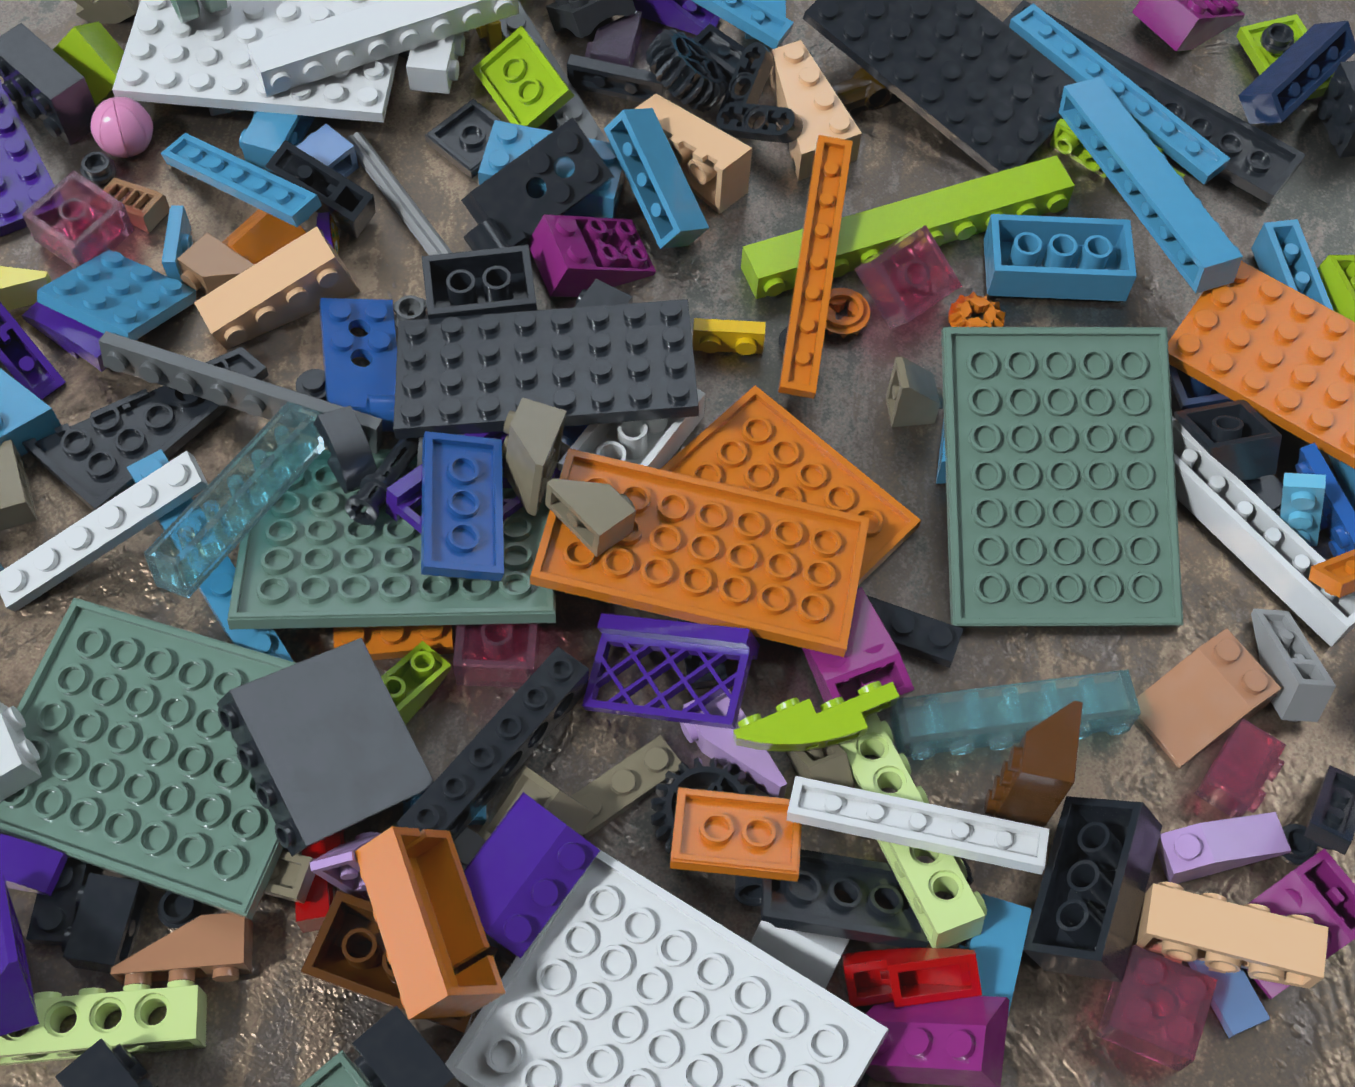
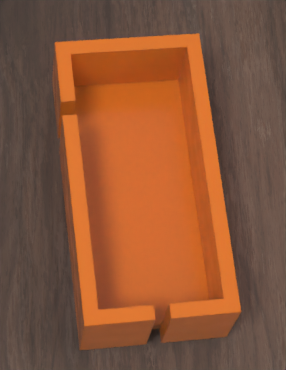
[355,826,506,1020]

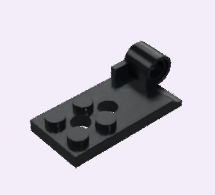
[461,117,614,251]
[734,849,929,948]

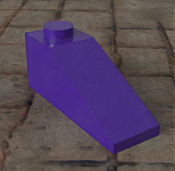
[633,0,720,35]
[0,302,66,400]

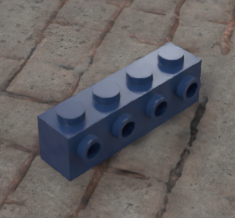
[1238,21,1355,126]

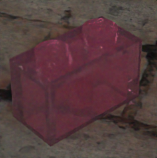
[1194,718,1286,818]

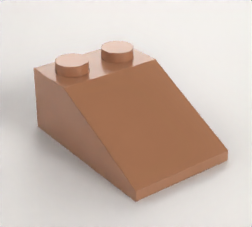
[1126,628,1281,768]

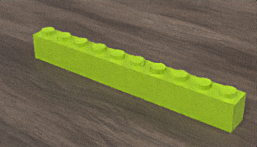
[741,155,1075,299]

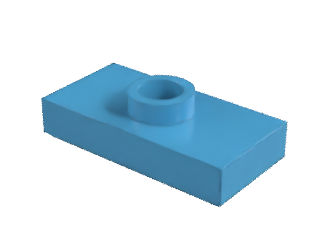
[162,205,193,284]

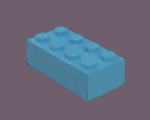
[478,120,626,219]
[984,214,1137,301]

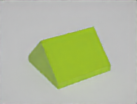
[53,21,124,107]

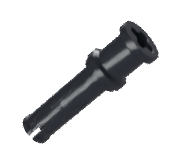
[345,438,419,525]

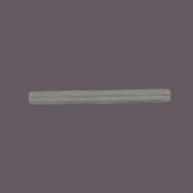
[347,132,452,255]

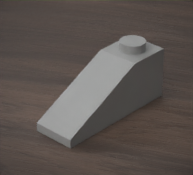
[1251,609,1336,722]

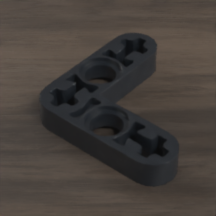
[716,42,803,143]

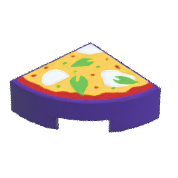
[316,212,340,254]

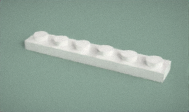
[0,451,209,612]
[786,776,1049,875]

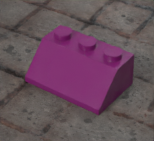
[865,996,1010,1087]

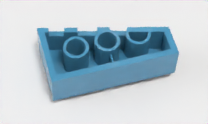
[0,368,61,456]

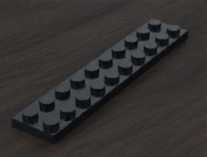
[1003,0,1306,204]

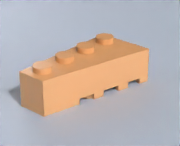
[769,40,862,181]
[635,94,752,214]
[194,226,361,350]
[1129,882,1329,989]

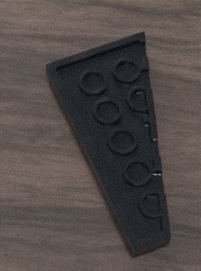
[22,347,269,511]

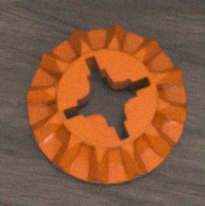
[825,288,870,339]
[948,291,1005,327]

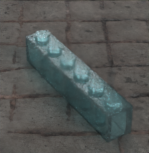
[144,402,327,599]
[890,669,1141,760]

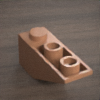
[110,913,253,987]

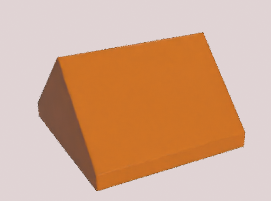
[222,209,306,265]

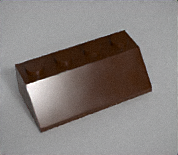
[984,701,1083,828]
[300,890,502,1034]

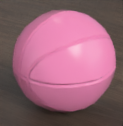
[90,96,153,158]

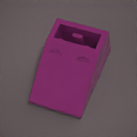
[1132,0,1245,51]
[527,214,656,297]
[802,587,915,703]
[1246,849,1355,1000]

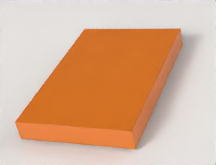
[670,787,802,882]

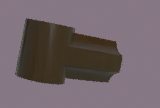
[831,68,893,111]

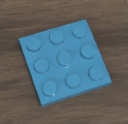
[37,250,196,340]

